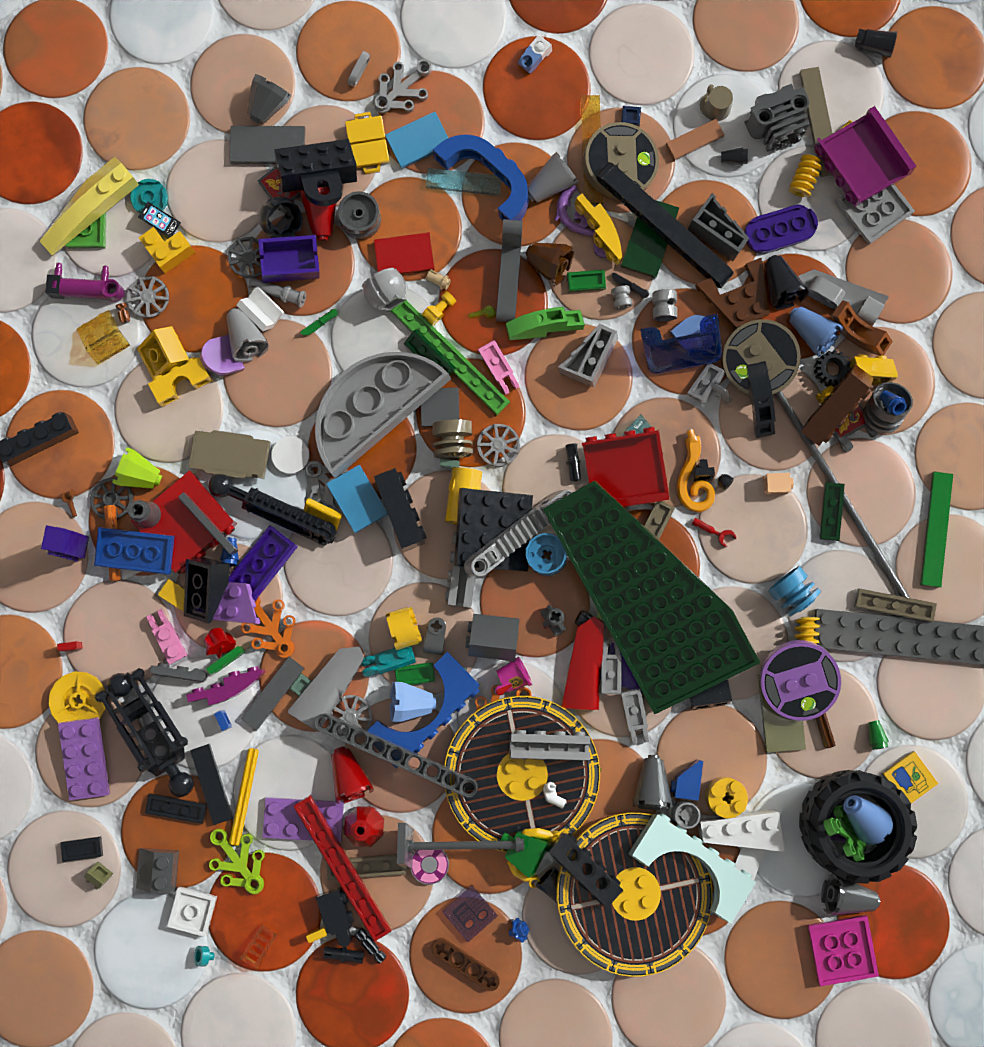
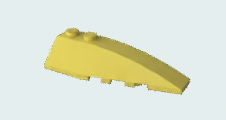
[40,157,139,256]

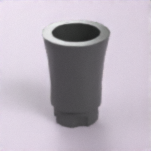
[128,500,161,528]

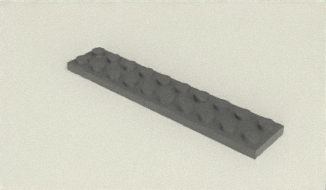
[814,609,984,665]

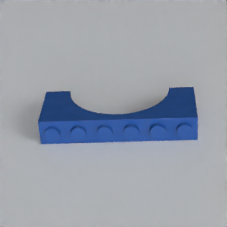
[363,652,480,768]

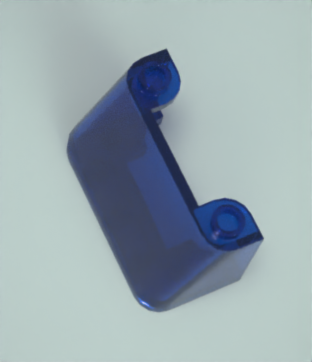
[640,314,722,374]

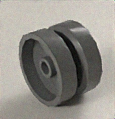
[338,191,381,240]

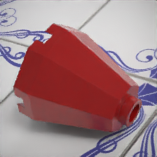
[344,806,384,847]

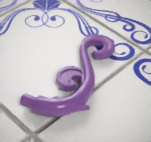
[555,185,607,258]

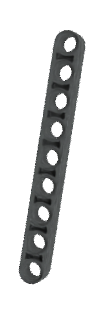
[314,713,478,797]

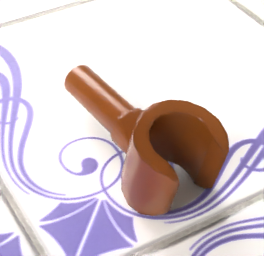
[61,489,77,517]

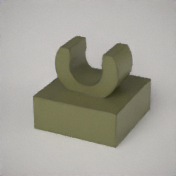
[84,862,113,890]

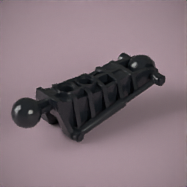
[94,668,194,797]

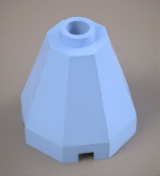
[389,682,436,722]

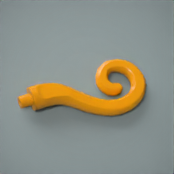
[677,429,715,513]

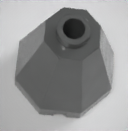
[247,74,291,124]

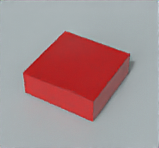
[57,641,83,652]

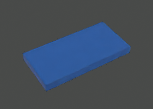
[94,527,175,575]

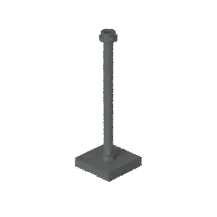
[397,823,524,869]

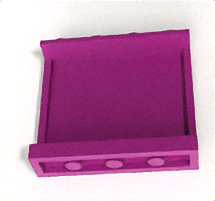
[814,106,916,207]

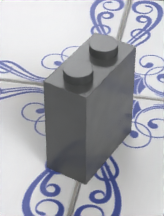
[465,614,520,661]

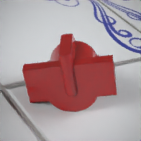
[204,627,236,658]

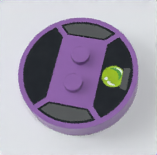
[760,640,841,721]

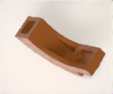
[832,300,893,356]

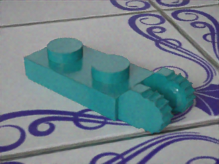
[360,646,416,677]

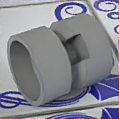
[652,289,677,322]
[671,800,701,829]

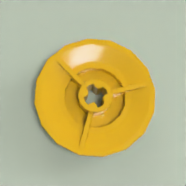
[49,671,106,723]

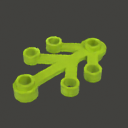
[209,828,265,894]

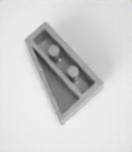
[558,324,618,388]

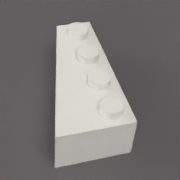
[698,810,785,852]

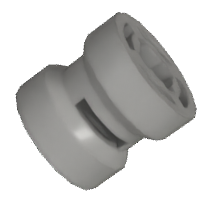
[611,286,633,310]

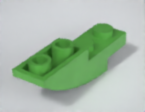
[506,307,585,340]

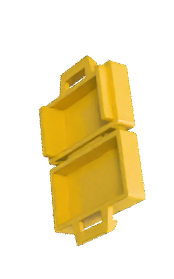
[345,112,390,174]

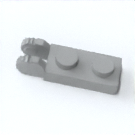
[601,639,621,694]
[621,688,649,745]

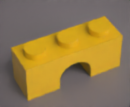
[148,357,213,407]

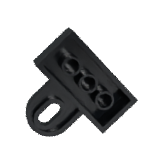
[274,139,357,206]

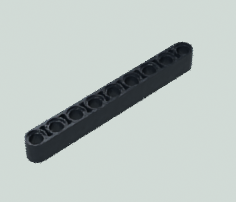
[596,162,734,288]

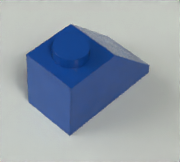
[670,760,703,801]

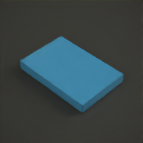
[385,112,448,169]
[326,465,388,534]

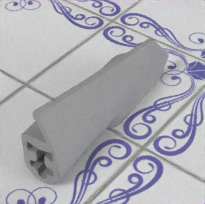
[798,269,889,326]
[288,646,364,731]

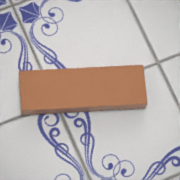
[666,119,725,161]

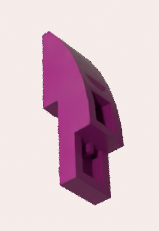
[187,666,265,705]

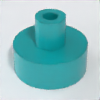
[194,946,215,967]

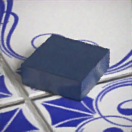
[621,106,641,127]

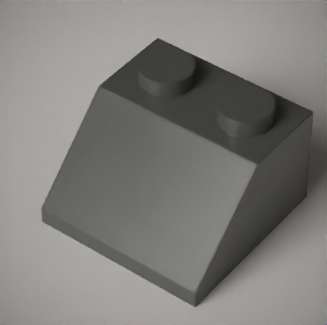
[136,848,179,894]

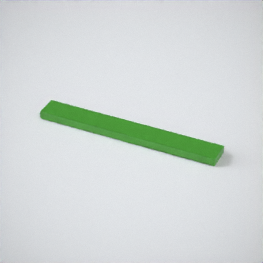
[390,300,510,416]

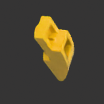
[574,194,622,266]

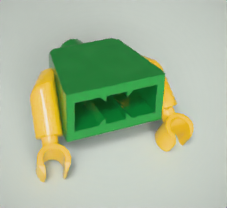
[500,828,561,888]

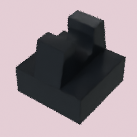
[693,459,715,482]

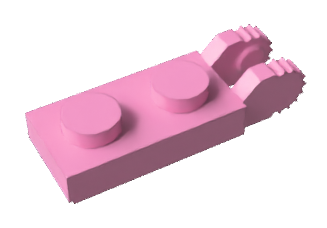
[478,340,520,395]
[146,609,188,665]

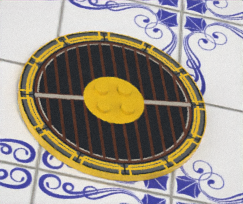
[444,696,600,852]
[556,812,713,977]

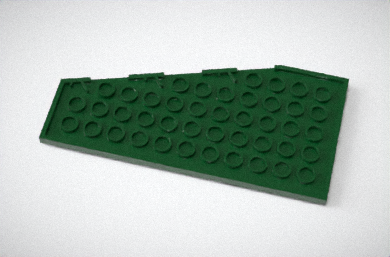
[543,481,761,714]

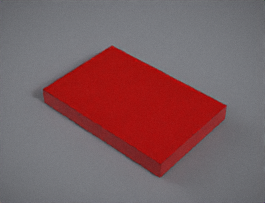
[374,232,435,275]

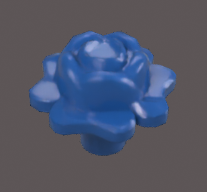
[509,918,529,943]

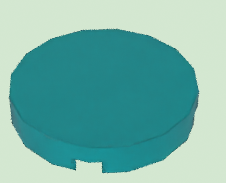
[130,179,168,213]

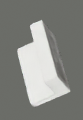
[237,287,284,331]

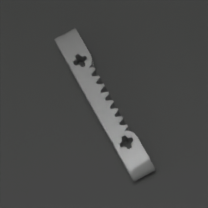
[464,490,573,576]

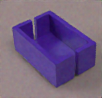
[258,235,320,283]

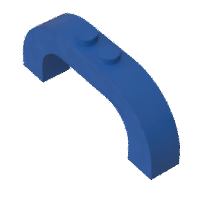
[433,135,529,221]

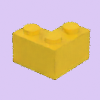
[138,227,195,274]

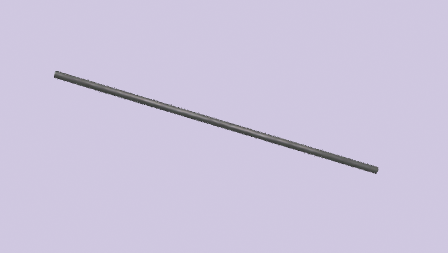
[735,329,910,598]

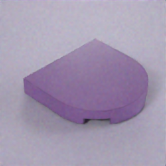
[200,335,245,376]

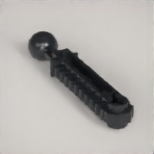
[208,474,337,545]

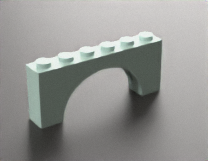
[628,813,756,924]

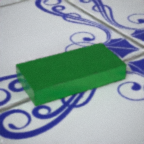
[567,269,606,292]
[206,646,245,674]
[395,662,435,685]

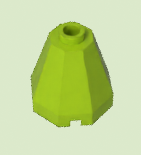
[112,447,162,489]

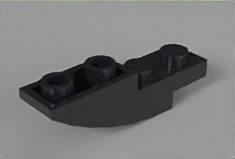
[746,361,776,438]

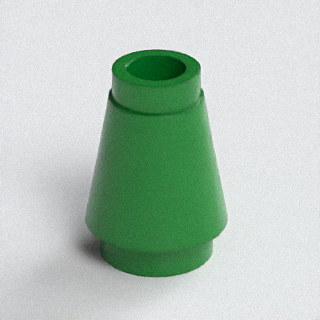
[868,720,889,750]

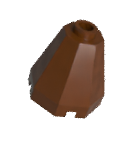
[526,242,574,286]

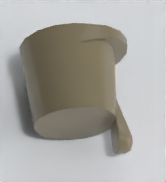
[700,84,733,121]

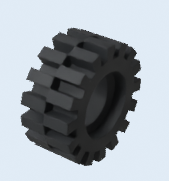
[814,350,851,387]

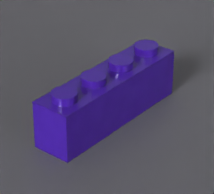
[41,525,89,561]

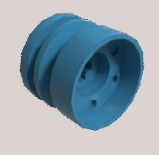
[526,533,567,576]
[768,566,821,617]

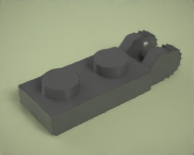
[150,663,208,682]

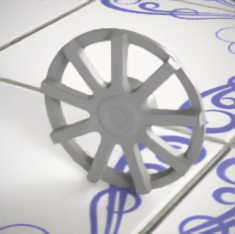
[126,276,169,318]
[477,424,520,466]
[330,695,372,738]

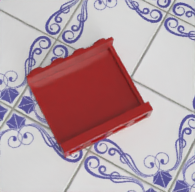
[581,427,670,507]
[131,470,237,574]

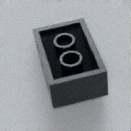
[184,557,230,623]

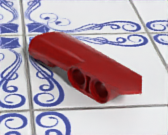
[561,616,604,710]

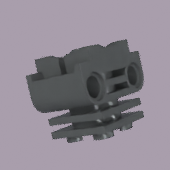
[744,83,810,152]

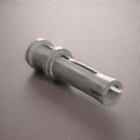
[248,277,306,308]

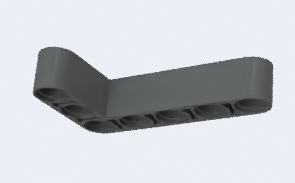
[496,219,523,322]

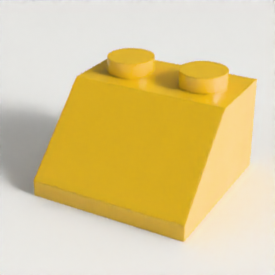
[137,327,189,379]
[850,354,898,385]

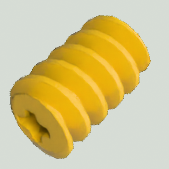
[789,154,822,198]
[794,617,820,644]

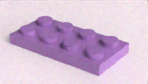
[58,717,110,800]
[263,797,344,842]

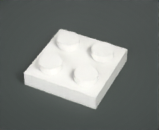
[167,886,217,937]

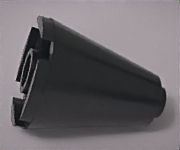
[765,255,809,310]

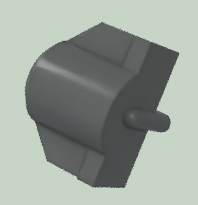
[540,605,566,637]

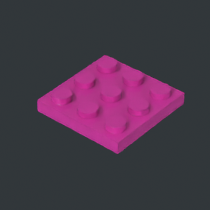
[807,915,879,987]

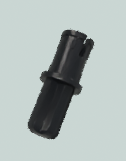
[565,443,581,482]

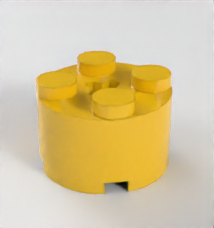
[386,607,422,651]
[705,776,748,818]

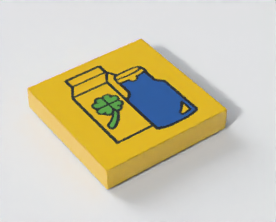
[882,751,939,804]

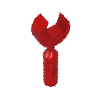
[692,518,736,547]

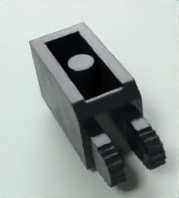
[316,887,354,947]

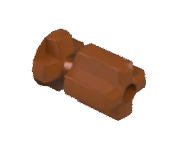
[115,303,131,323]

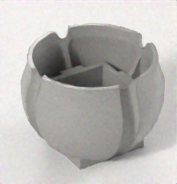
[362,268,407,311]

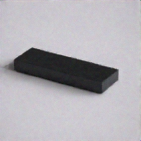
[145,793,207,824]

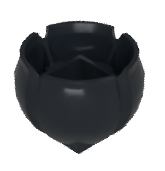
[258,196,303,238]

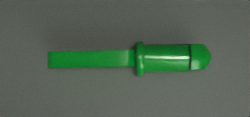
[300,309,338,335]

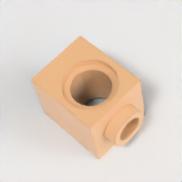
[763,473,794,495]

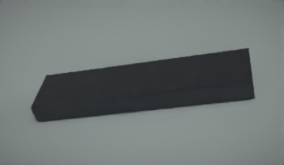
[190,744,233,825]

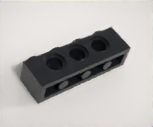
[546,833,623,908]

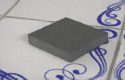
[421,388,460,427]

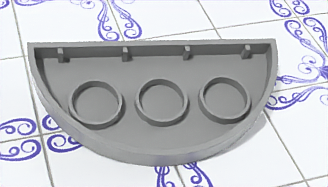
[315,352,451,478]

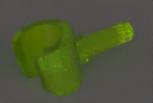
[469,305,496,319]

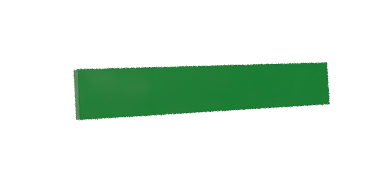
[920,471,953,588]

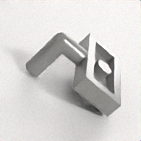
[687,363,732,404]

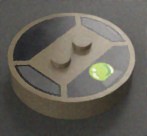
[583,122,659,200]
[723,319,801,395]

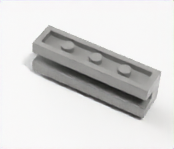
[445,532,476,608]
[509,730,590,761]

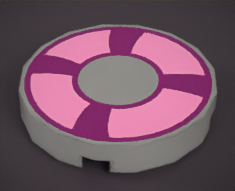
[411,850,449,885]

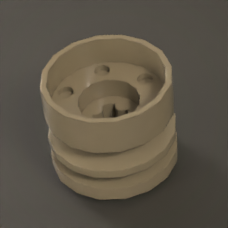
[432,419,473,460]

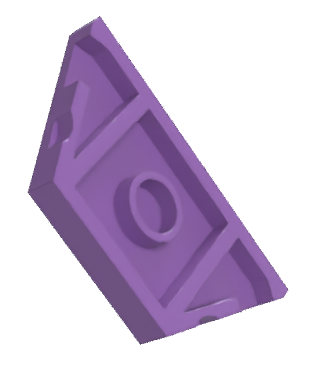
[213,582,260,624]

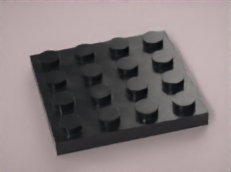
[454,488,533,572]

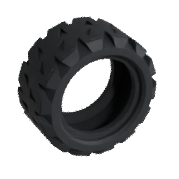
[799,770,917,884]

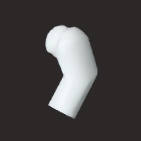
[543,782,566,809]

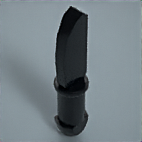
[612,273,649,298]

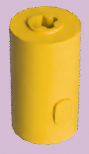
[445,467,482,525]

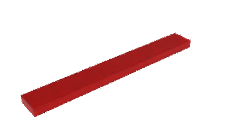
[293,795,392,942]

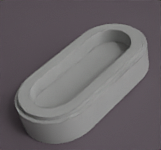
[347,51,371,87]

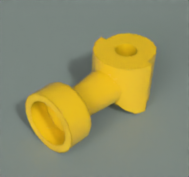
[422,291,457,326]

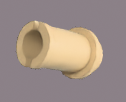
[426,269,451,290]

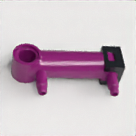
[45,263,125,302]

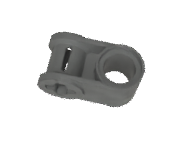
[423,617,446,655]

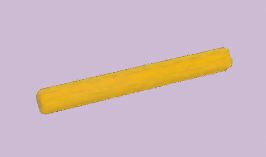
[229,748,259,846]

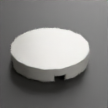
[271,436,310,475]

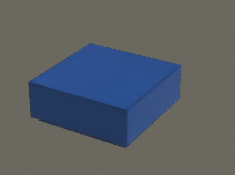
[214,710,232,731]

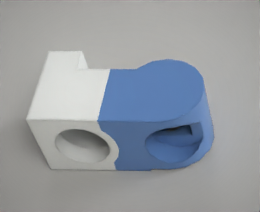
[518,35,552,74]

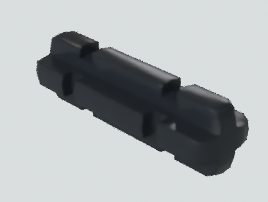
[354,928,386,964]

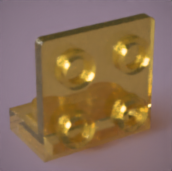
[77,310,130,365]

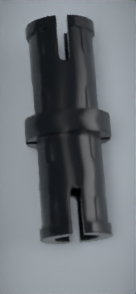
[323,946,364,964]

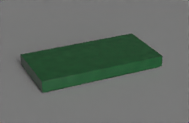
[621,200,679,278]

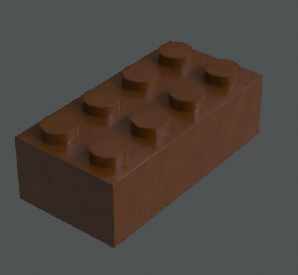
[801,364,874,446]

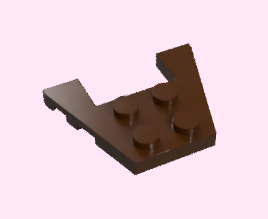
[695,258,770,330]

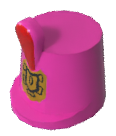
[495,656,533,696]

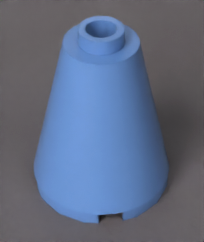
[789,307,843,357]
[843,795,893,845]

